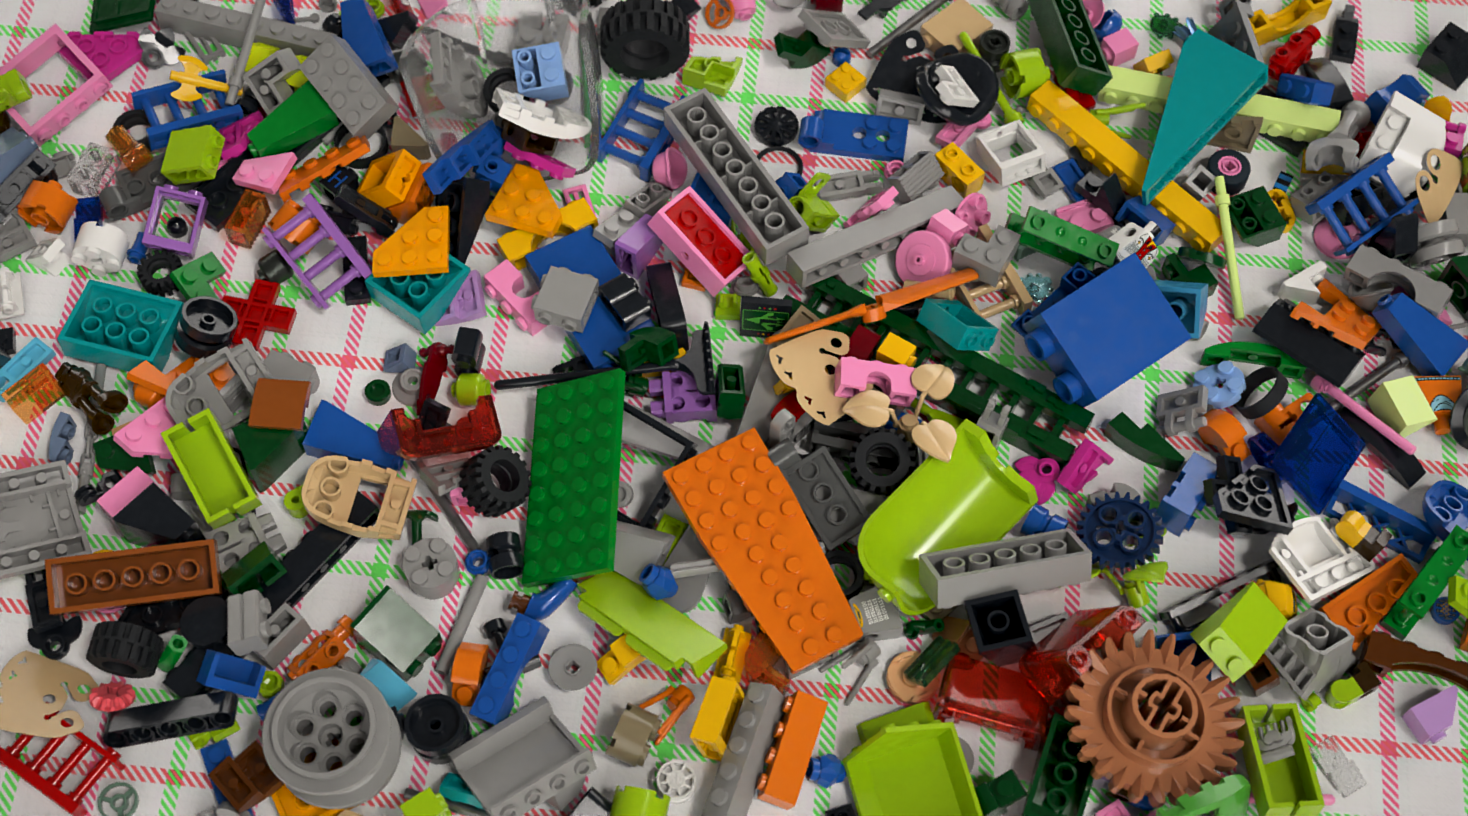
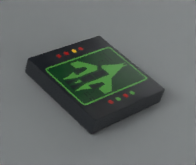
[740,296,792,338]

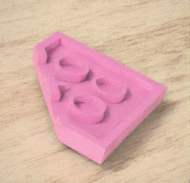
[113,396,177,459]

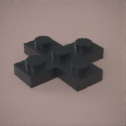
[1203,455,1253,536]

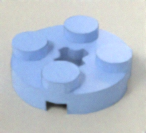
[1193,361,1246,409]

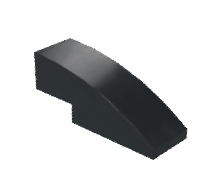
[1302,57,1354,110]

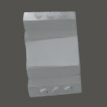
[1264,607,1359,701]

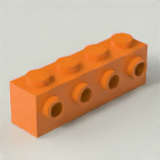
[756,690,828,810]

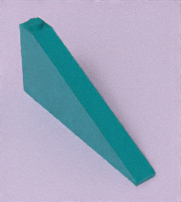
[1142,29,1268,206]

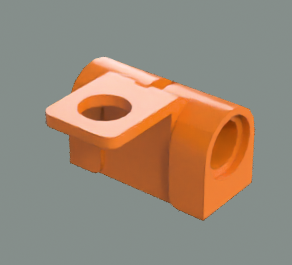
[1254,393,1325,461]

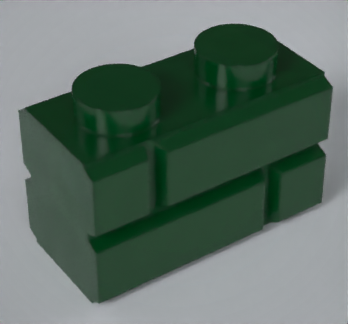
[715,364,746,420]

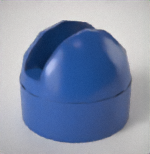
[832,47,851,67]

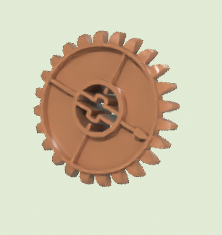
[1064,629,1245,808]

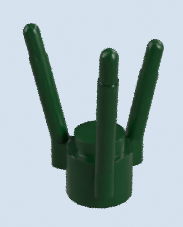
[602,350,649,397]

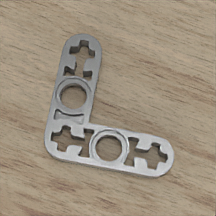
[769,409,815,449]

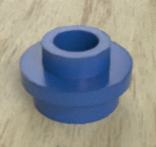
[465,549,490,575]

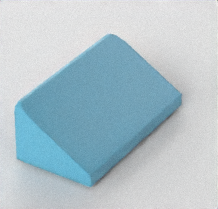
[360,658,418,711]

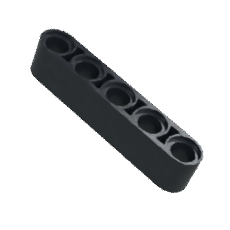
[102,691,239,748]

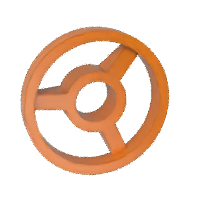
[705,0,735,29]

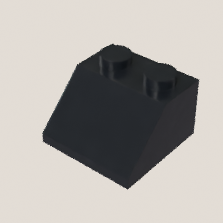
[1417,22,1468,91]

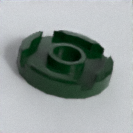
[1177,246,1226,269]

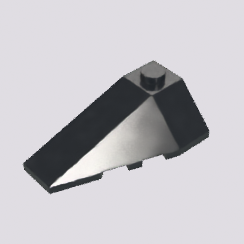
[435,177,490,264]

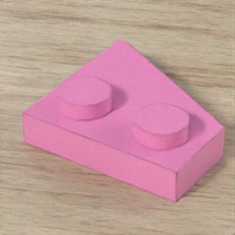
[842,186,899,228]

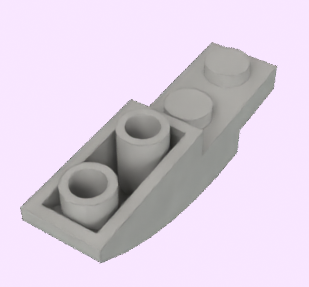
[593,180,672,249]

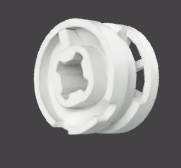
[656,760,696,804]

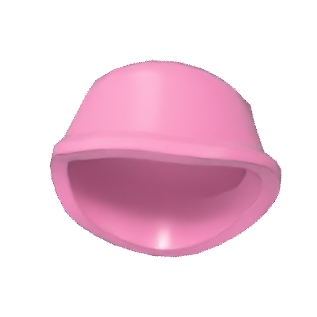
[652,147,687,189]

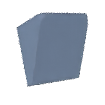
[383,343,417,373]

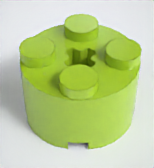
[999,47,1051,99]
[609,786,671,816]

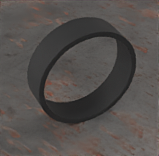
[334,124,389,169]
[1233,366,1288,419]

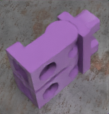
[649,371,717,424]

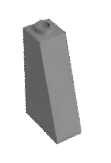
[614,521,675,587]

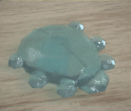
[1020,273,1054,303]

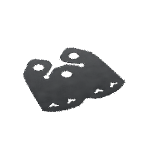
[866,30,959,124]

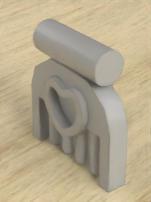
[1254,716,1296,765]

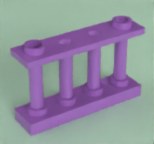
[262,193,372,310]

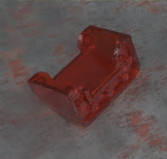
[377,394,502,461]
[1018,605,1146,706]
[933,652,1053,751]

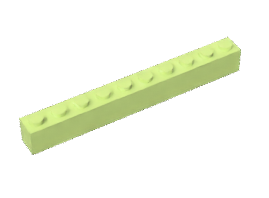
[1097,65,1341,143]

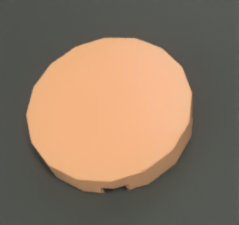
[886,650,941,705]

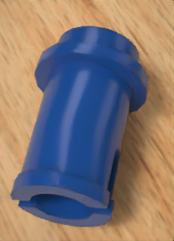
[127,232,148,264]

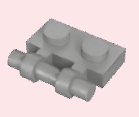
[1156,385,1208,437]

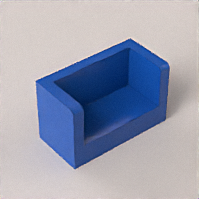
[1114,195,1176,246]
[196,649,266,699]

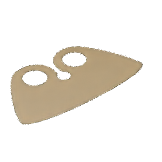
[1415,148,1463,223]

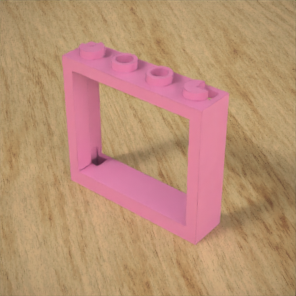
[0,23,113,147]

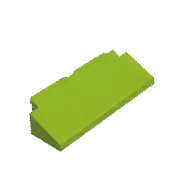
[577,570,728,679]

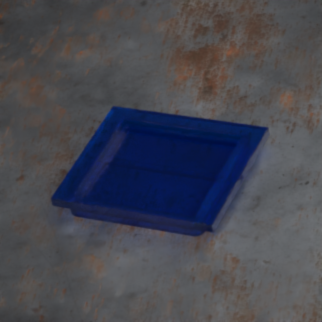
[1268,393,1366,515]

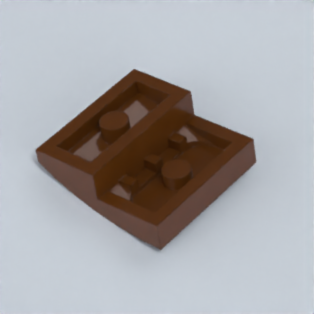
[208,740,284,813]

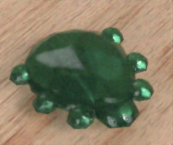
[1150,13,1184,40]

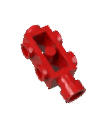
[1268,25,1321,81]

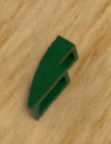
[1103,412,1185,472]

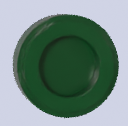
[365,379,391,406]

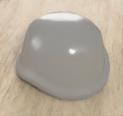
[1348,283,1394,312]

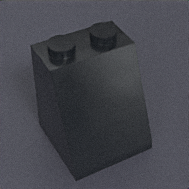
[112,482,206,547]
[964,589,1033,667]

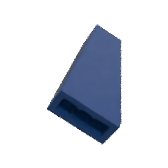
[340,0,398,77]
[1372,292,1468,376]
[302,400,404,471]

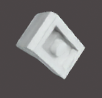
[25,238,71,277]
[1277,260,1327,305]

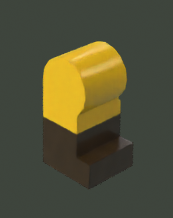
[1335,510,1393,562]

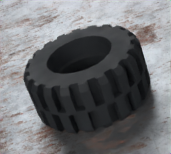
[600,0,690,80]

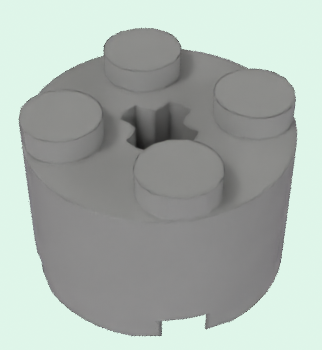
[403,538,460,600]

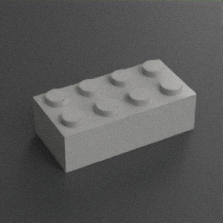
[299,34,400,139]

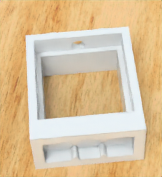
[976,119,1046,187]

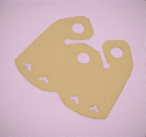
[769,329,874,426]
[0,650,99,738]

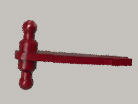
[417,342,454,416]

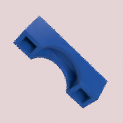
[469,613,550,726]

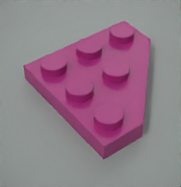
[57,31,143,81]

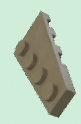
[1157,112,1263,154]

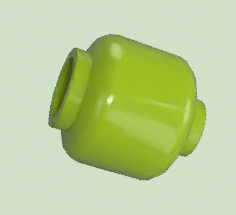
[451,373,491,406]

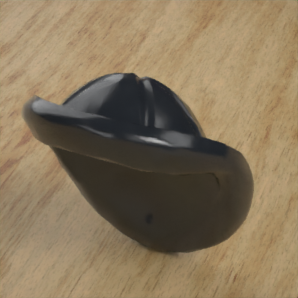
[915,53,999,126]

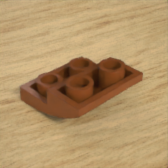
[248,378,311,431]

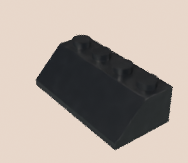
[1252,298,1366,388]

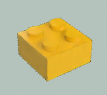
[1132,49,1174,74]
[825,61,867,103]

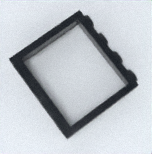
[617,402,698,529]

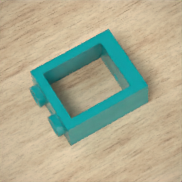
[916,298,999,351]

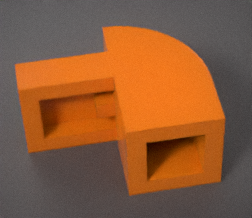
[1198,409,1251,462]
[451,642,489,707]

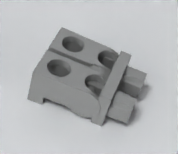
[204,512,287,573]

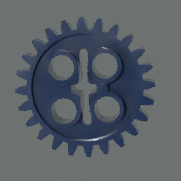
[1076,491,1164,575]

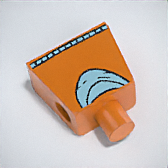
[1414,375,1462,435]

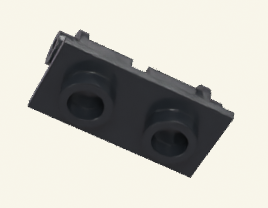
[315,204,363,236]

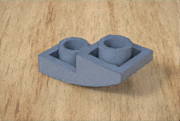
[49,412,77,465]

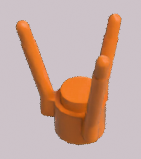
[638,684,695,745]

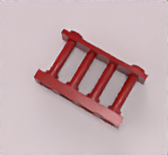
[0,701,125,816]

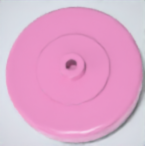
[895,230,953,282]

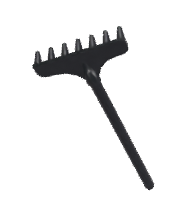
[494,321,716,395]

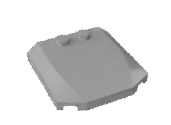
[0,460,92,580]

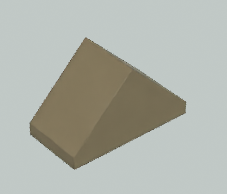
[391,115,431,160]

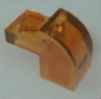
[744,632,790,695]

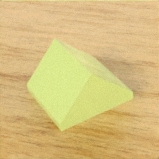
[1367,375,1438,438]

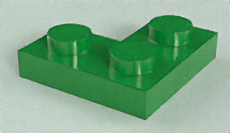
[169,252,226,301]

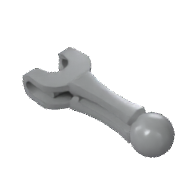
[1305,100,1371,173]

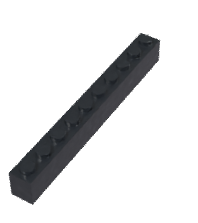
[163,491,380,699]

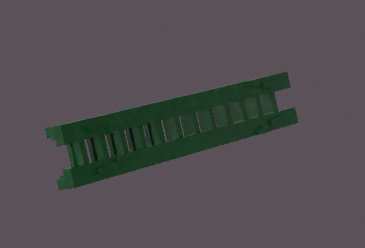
[783,277,1095,471]

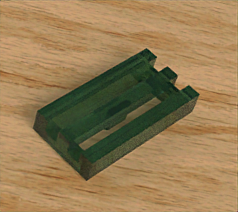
[903,635,960,687]

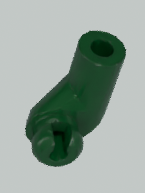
[904,618,944,640]

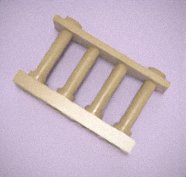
[950,224,1034,319]

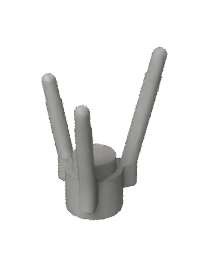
[819,638,881,706]

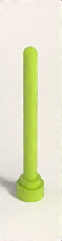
[959,32,1025,124]

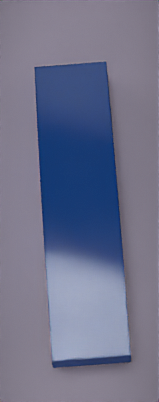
[422,120,503,195]

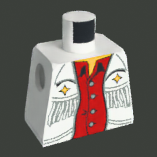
[1108,221,1161,268]

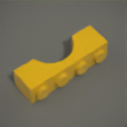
[1249,0,1332,46]
[496,197,598,271]

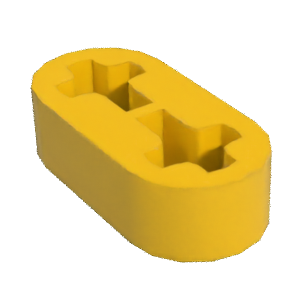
[1268,189,1296,233]

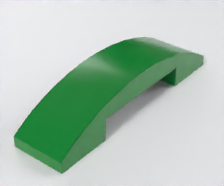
[1199,342,1307,379]

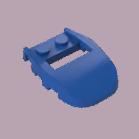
[1422,480,1468,561]

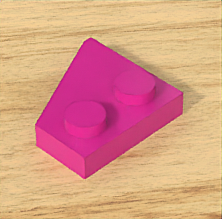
[219,110,264,161]
[1056,438,1114,494]

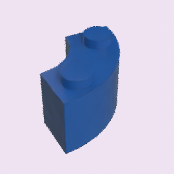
[1364,74,1430,126]

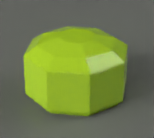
[259,671,285,698]

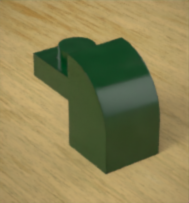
[774,29,831,69]
[1162,252,1219,297]
[618,327,679,372]
[975,769,1028,816]

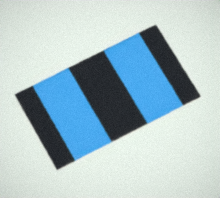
[1273,171,1294,193]

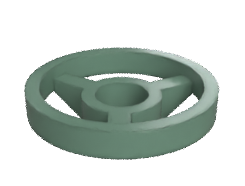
[98,782,139,816]

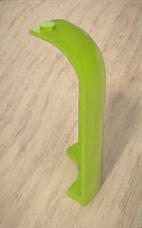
[858,419,1038,616]

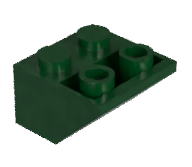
[1228,186,1287,247]

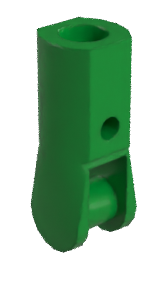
[157,635,188,673]

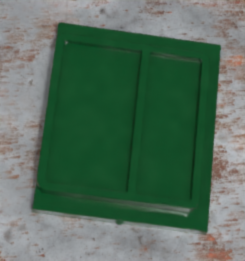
[89,0,156,34]

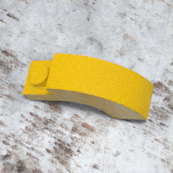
[597,634,646,685]

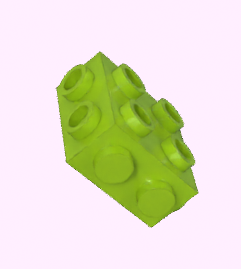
[160,125,225,185]

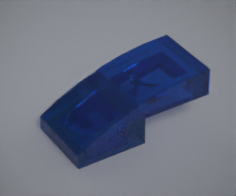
[74,196,103,242]
[1247,432,1295,485]

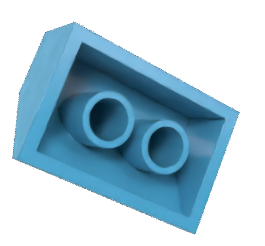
[1154,280,1208,339]

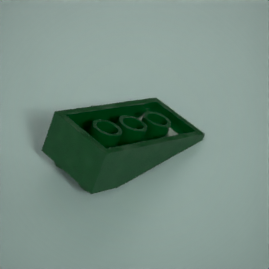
[1022,713,1094,816]

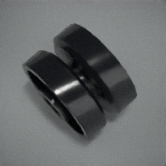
[174,296,238,359]
[404,694,472,765]

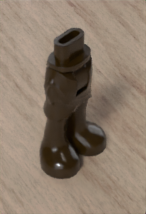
[55,362,128,435]

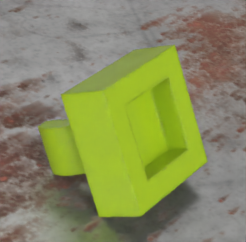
[715,293,741,320]

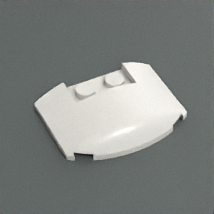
[1357,91,1446,198]
[1268,516,1378,604]

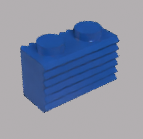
[1276,73,1335,107]

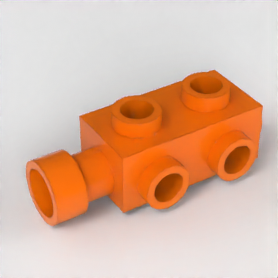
[287,615,354,681]

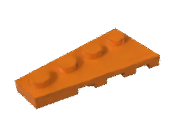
[1318,553,1418,653]

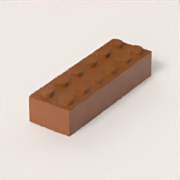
[45,539,223,616]

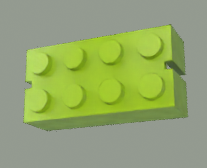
[160,408,263,529]
[1236,703,1325,816]

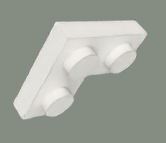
[935,65,980,108]

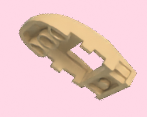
[301,455,417,540]

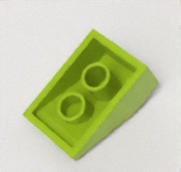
[1190,581,1288,683]

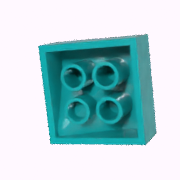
[365,254,471,335]

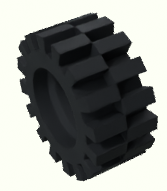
[137,249,183,297]

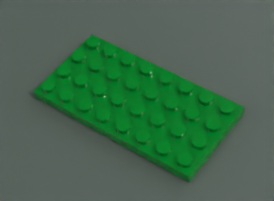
[522,368,626,587]

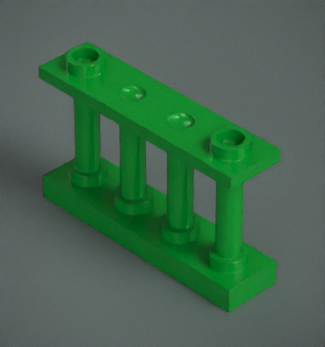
[1005,206,1120,271]
[1380,525,1468,641]

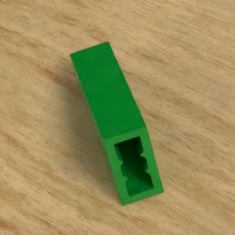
[247,80,339,158]

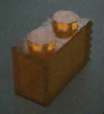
[223,189,271,249]

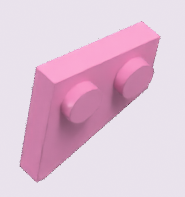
[232,152,298,195]

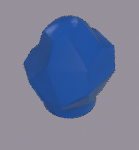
[639,563,678,600]
[805,753,847,788]

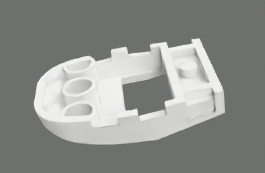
[492,87,593,139]

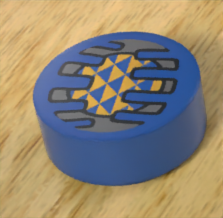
[1430,597,1460,625]

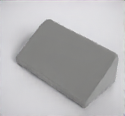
[874,89,925,126]

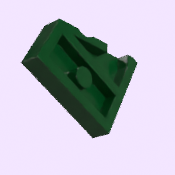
[93,435,156,475]

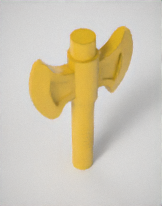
[169,55,243,102]

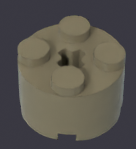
[605,702,662,767]

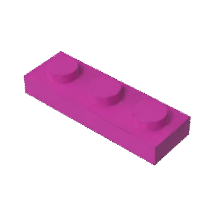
[503,141,576,180]

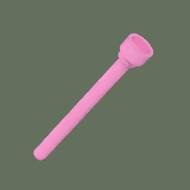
[1310,374,1416,455]

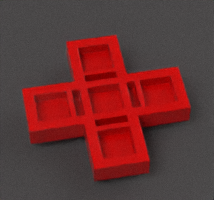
[222,279,297,352]

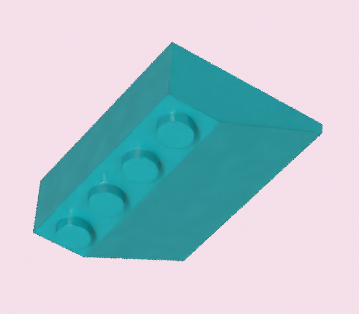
[57,280,184,372]

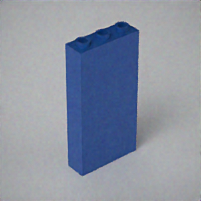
[525,225,655,369]

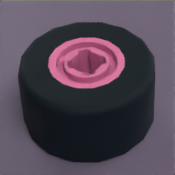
[1206,149,1251,196]

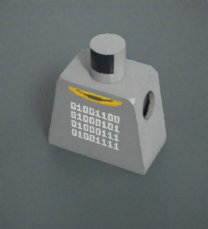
[848,586,904,642]

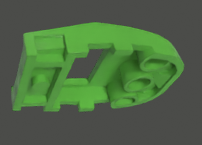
[1156,774,1251,816]

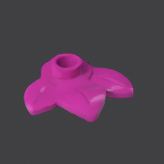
[1015,456,1060,505]

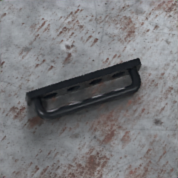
[1158,559,1282,633]

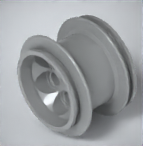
[262,668,402,809]

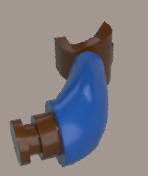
[507,575,594,621]

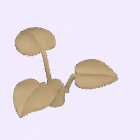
[843,364,957,463]

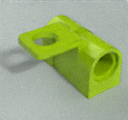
[0,68,32,113]
[789,172,840,233]

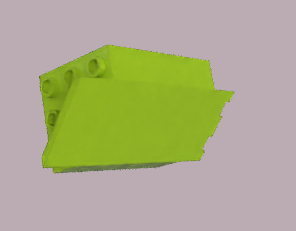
[842,702,983,816]

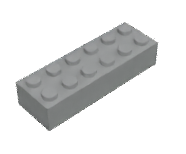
[919,528,1092,609]

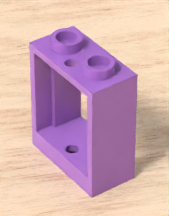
[142,184,208,258]

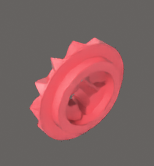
[89,681,135,712]

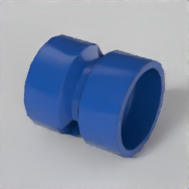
[1020,503,1069,536]

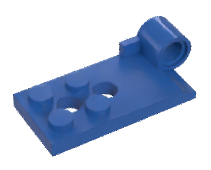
[798,109,909,162]

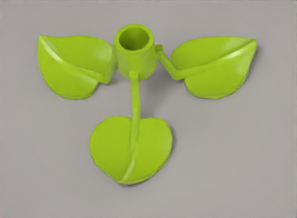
[1059,528,1168,608]

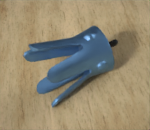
[1172,17,1197,41]

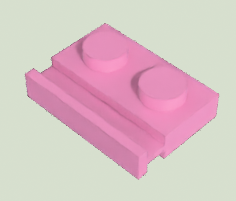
[1054,199,1114,233]

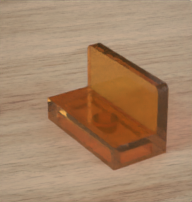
[1,363,65,424]

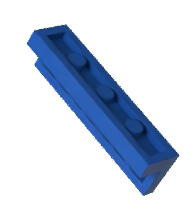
[1323,479,1437,564]

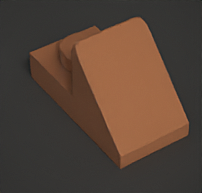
[931,616,984,668]

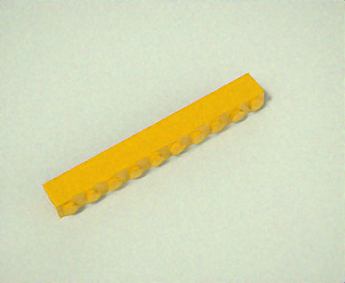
[1026,80,1223,253]

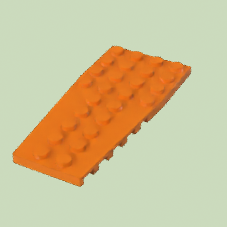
[662,427,863,674]

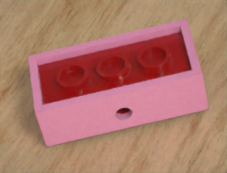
[647,185,750,297]

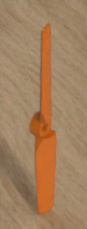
[763,268,979,345]

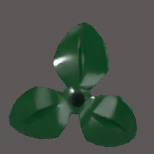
[406,510,439,545]

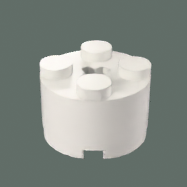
[71,221,130,277]

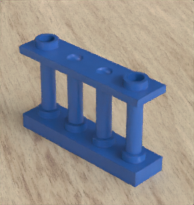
[131,69,243,151]
[595,78,686,182]
[1305,152,1420,257]

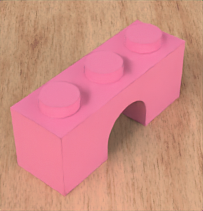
[484,259,548,336]
[834,356,917,407]

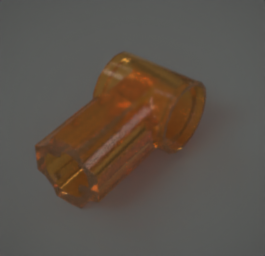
[105,125,154,174]

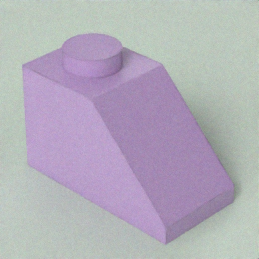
[1402,685,1458,745]

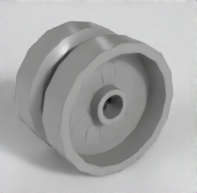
[1408,218,1466,268]

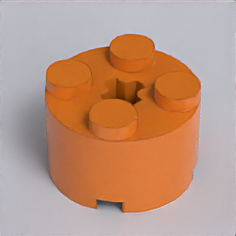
[17,180,78,234]
[268,198,321,255]

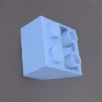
[512,42,569,101]

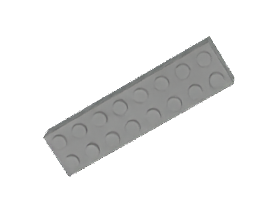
[663,88,809,266]

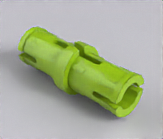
[742,251,778,297]

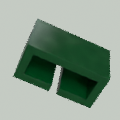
[221,541,288,595]

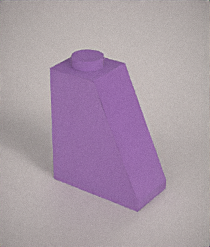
[614,214,663,280]

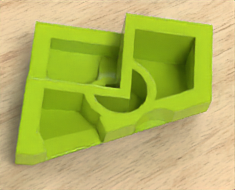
[682,56,743,97]

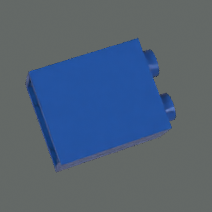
[1022,253,1192,408]

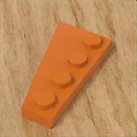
[279,135,370,202]

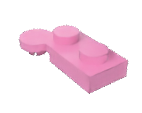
[935,113,992,147]

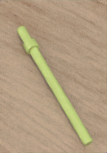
[1214,176,1245,320]

